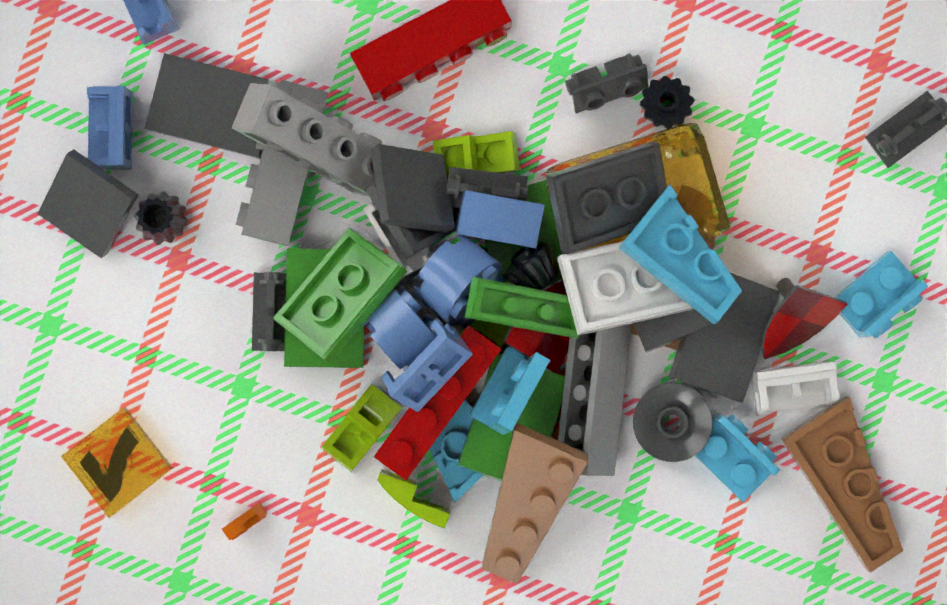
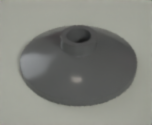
[633,383,712,462]

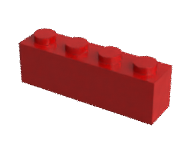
[350,0,512,102]
[374,324,502,481]

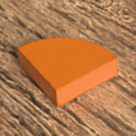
[222,502,267,541]

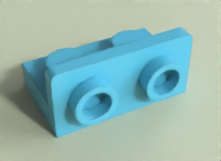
[835,251,928,338]
[470,347,550,435]
[695,413,780,502]

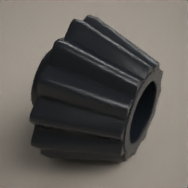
[639,76,695,129]
[134,191,188,245]
[503,241,558,290]

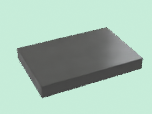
[144,53,269,159]
[546,141,667,255]
[668,273,780,403]

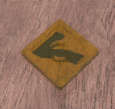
[61,407,173,518]

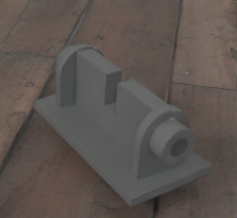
[565,53,648,113]
[865,91,947,168]
[446,167,528,208]
[252,272,286,351]

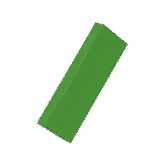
[465,277,579,339]

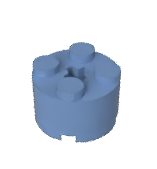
[413,234,506,328]
[362,285,438,371]

